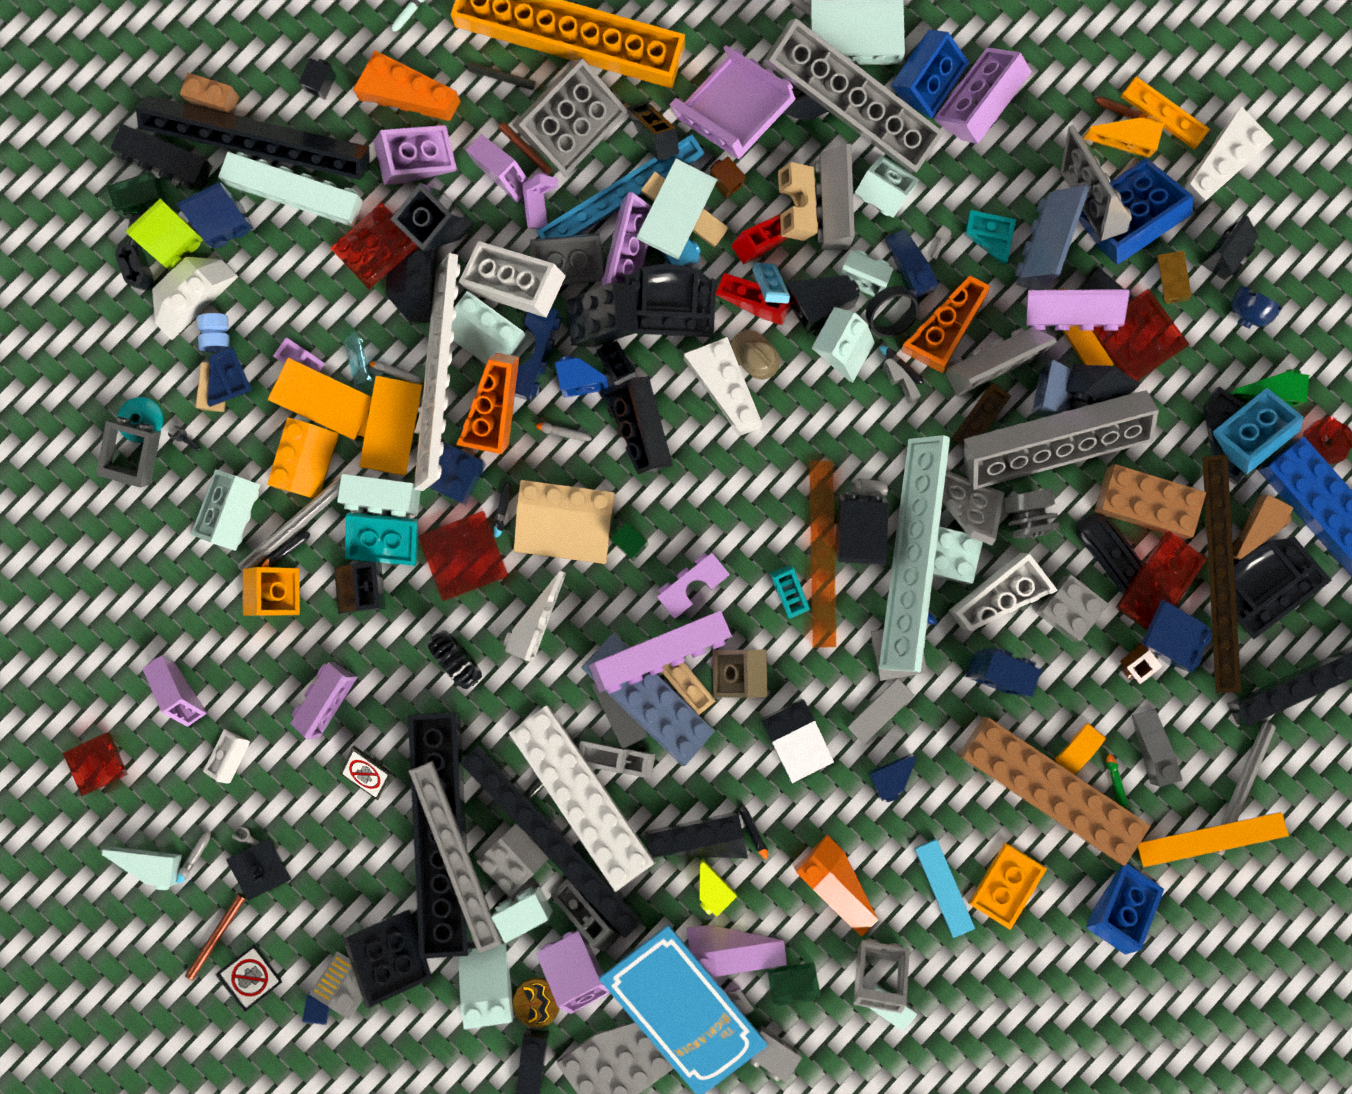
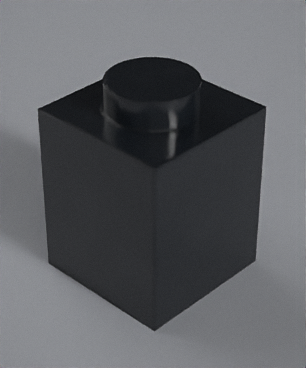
[299,58,336,100]

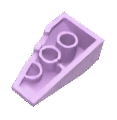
[687,925,787,977]

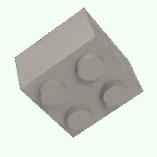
[1035,575,1109,642]
[477,824,549,897]

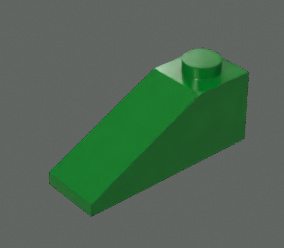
[1228,369,1310,406]

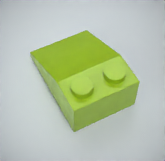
[125,199,203,271]

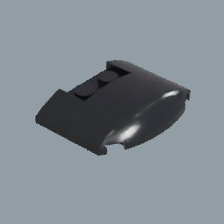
[624,264,717,337]
[1234,536,1332,640]

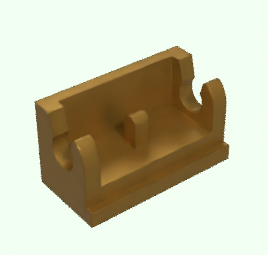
[1157,250,1192,304]

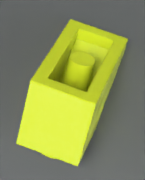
[700,859,737,917]

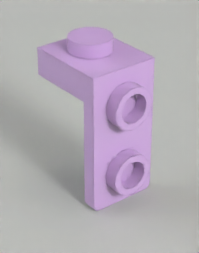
[522,173,558,230]

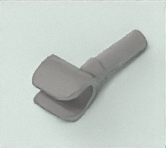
[931,225,951,259]
[232,826,260,845]

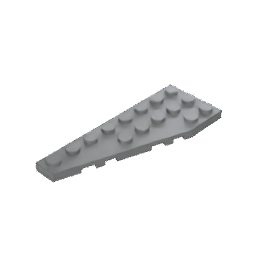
[556,988,754,1094]

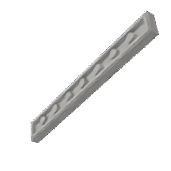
[409,761,503,953]

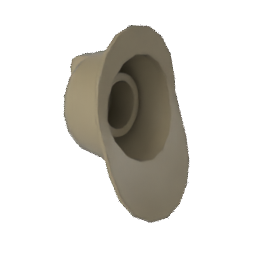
[731,330,780,380]

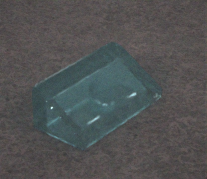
[345,333,371,385]

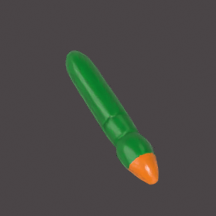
[1106,754,1128,810]

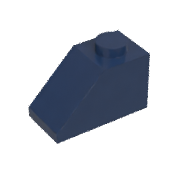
[867,754,916,802]

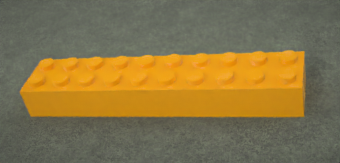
[451,0,685,89]

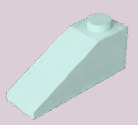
[102,847,182,890]

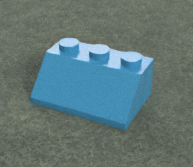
[1213,388,1304,474]

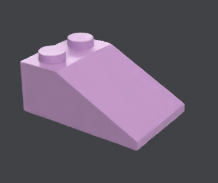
[373,125,457,185]

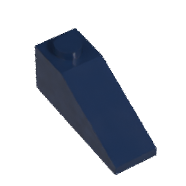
[884,229,939,299]

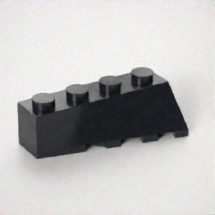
[599,376,673,475]
[645,811,748,859]

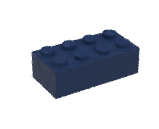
[965,648,1042,698]

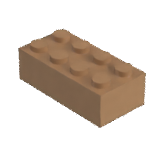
[1094,464,1206,539]

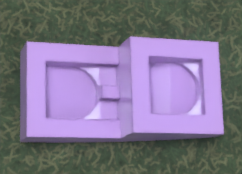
[273,337,325,372]

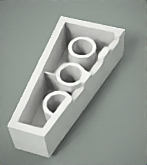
[1184,106,1273,209]
[684,337,762,436]
[948,553,1058,631]

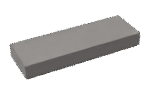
[847,678,915,744]

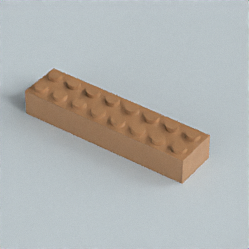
[958,717,1150,866]

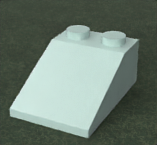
[812,307,875,382]
[458,943,515,1029]

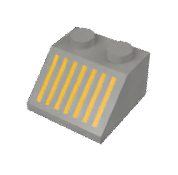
[309,951,363,1020]

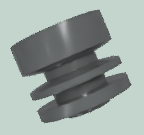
[1003,489,1061,539]

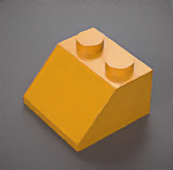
[243,567,300,616]

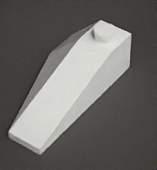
[503,571,566,661]

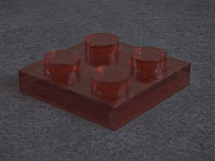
[63,732,128,796]

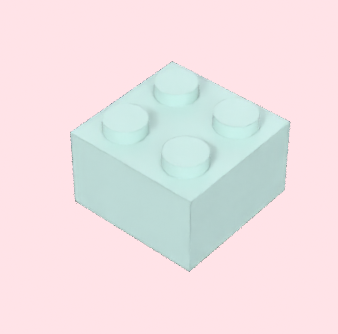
[933,527,983,585]
[492,886,553,943]

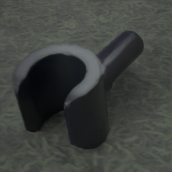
[168,425,201,452]

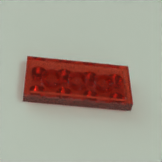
[1115,531,1207,631]

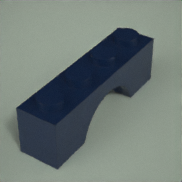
[515,308,562,402]

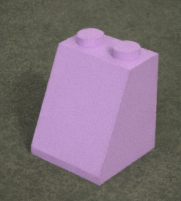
[536,931,610,1014]

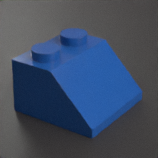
[555,356,609,398]

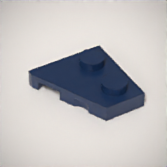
[208,347,252,407]

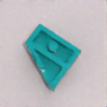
[965,210,1016,264]

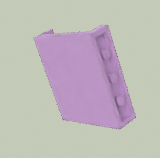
[670,45,795,159]

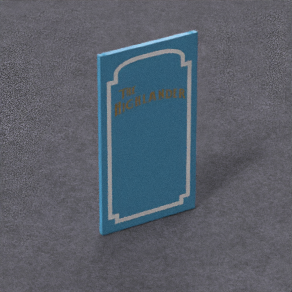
[599,924,768,1094]

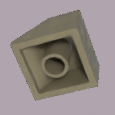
[713,650,767,698]

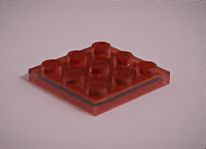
[330,203,417,290]
[1093,288,1190,381]
[418,511,509,602]

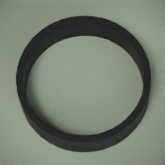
[865,286,919,337]

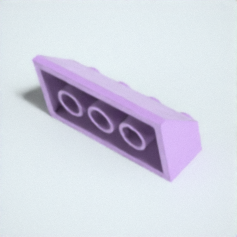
[934,48,1032,144]
[601,192,652,287]

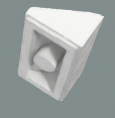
[203,729,250,783]

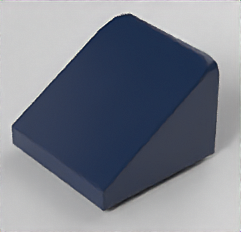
[302,992,331,1025]

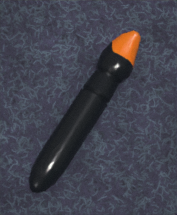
[262,532,310,567]
[739,805,768,859]

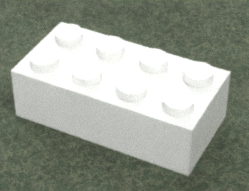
[459,241,565,318]

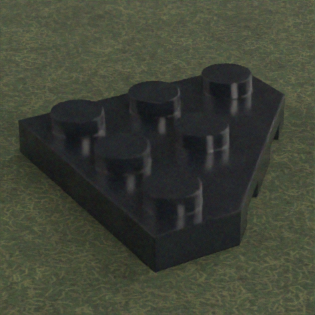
[1203,386,1245,484]

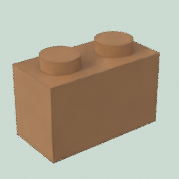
[180,73,239,115]

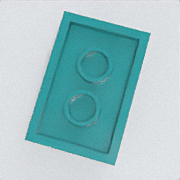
[345,512,419,566]

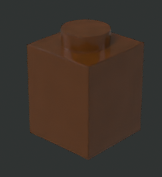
[710,156,746,199]

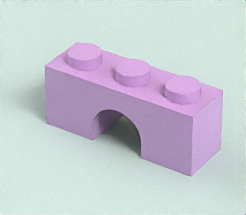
[657,553,730,619]

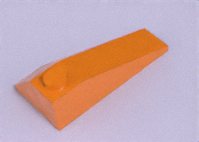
[794,835,878,937]

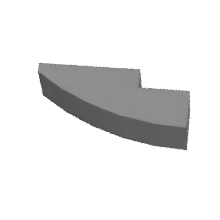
[579,741,655,778]

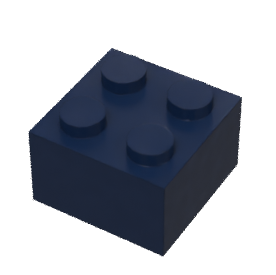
[428,441,486,506]

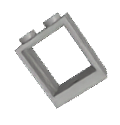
[853,939,910,1013]

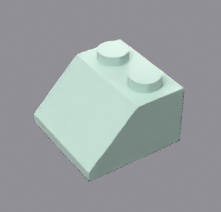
[855,155,919,218]
[840,250,893,297]

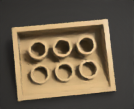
[514,480,616,564]

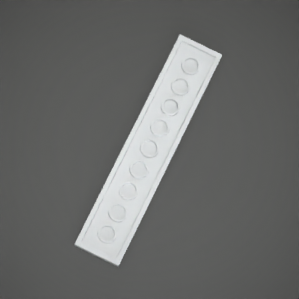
[414,253,460,491]

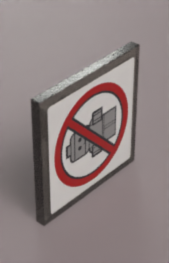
[340,746,393,800]

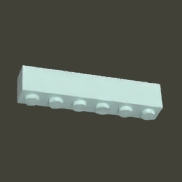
[218,152,363,227]

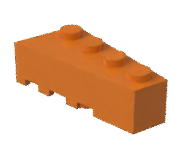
[353,50,460,121]
[902,276,991,374]
[456,352,519,454]

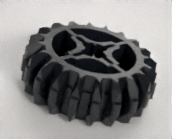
[428,630,482,689]

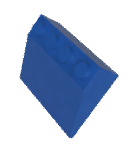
[1079,158,1193,265]

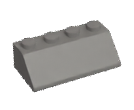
[815,144,855,250]

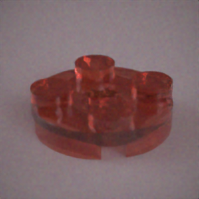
[1303,417,1352,465]

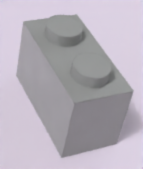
[748,1025,802,1082]

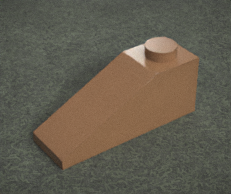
[1233,494,1294,560]

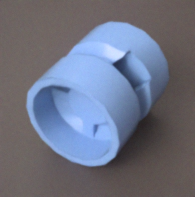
[197,313,230,352]

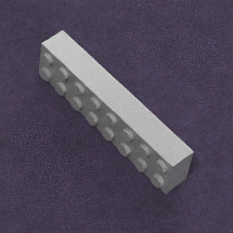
[763,18,944,172]
[964,390,1159,490]

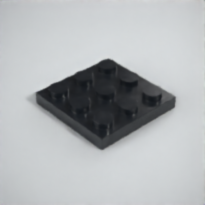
[342,909,433,1008]

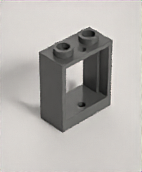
[96,416,161,488]

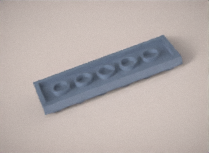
[581,633,715,767]

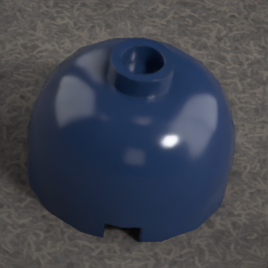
[1231,286,1283,329]

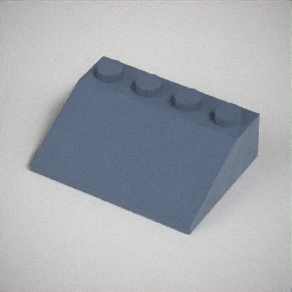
[1015,184,1090,290]

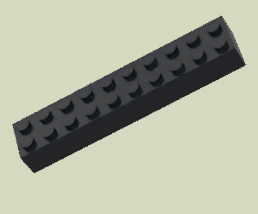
[408,711,472,959]

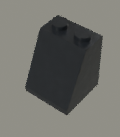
[391,183,474,251]
[786,275,860,334]
[834,491,889,565]

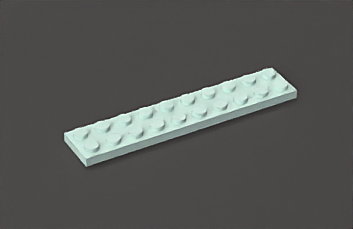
[879,435,950,672]

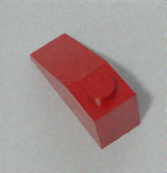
[731,213,788,265]
[716,273,791,325]

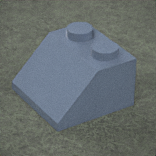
[1031,360,1072,417]

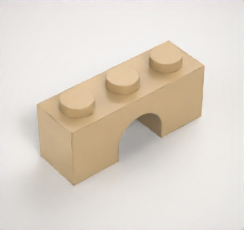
[778,162,818,241]

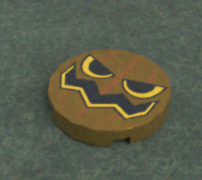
[513,977,560,1028]

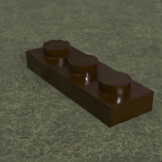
[951,382,1011,449]

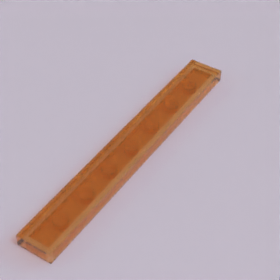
[809,461,837,648]

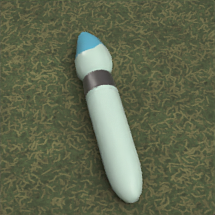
[392,0,425,31]

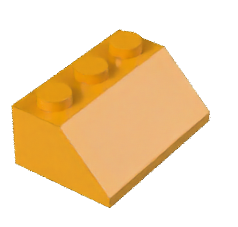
[267,417,339,499]

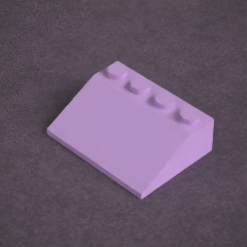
[1026,290,1129,331]

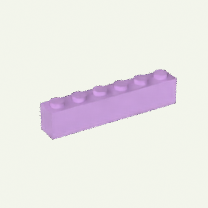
[589,611,732,694]

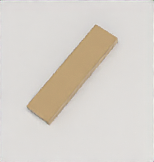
[641,172,729,248]

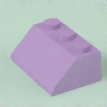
[290,662,358,740]

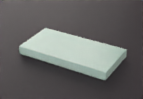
[636,159,717,259]

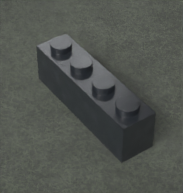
[110,124,213,191]

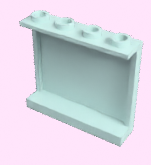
[811,0,905,64]

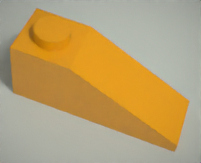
[1083,117,1164,158]

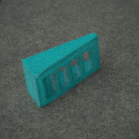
[769,565,810,619]

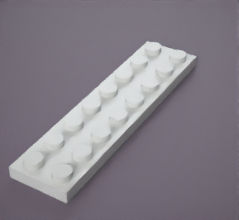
[509,705,656,892]

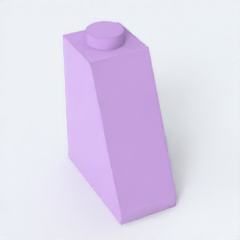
[466,134,528,203]
[142,655,207,727]

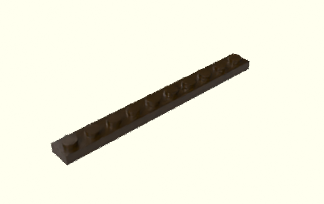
[1202,455,1241,693]

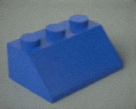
[891,30,969,118]

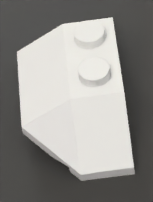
[152,257,239,340]

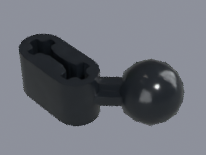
[115,212,154,291]

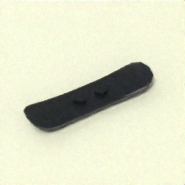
[1076,513,1174,630]

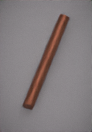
[185,893,246,980]

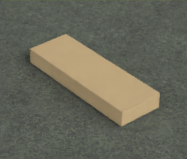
[662,662,716,715]

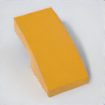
[1055,722,1106,775]

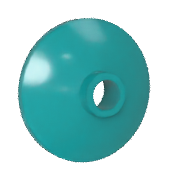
[117,397,164,443]

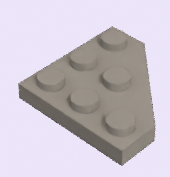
[942,471,1004,545]

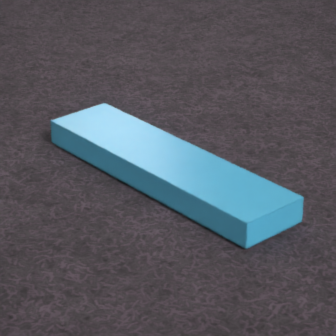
[914,839,975,938]

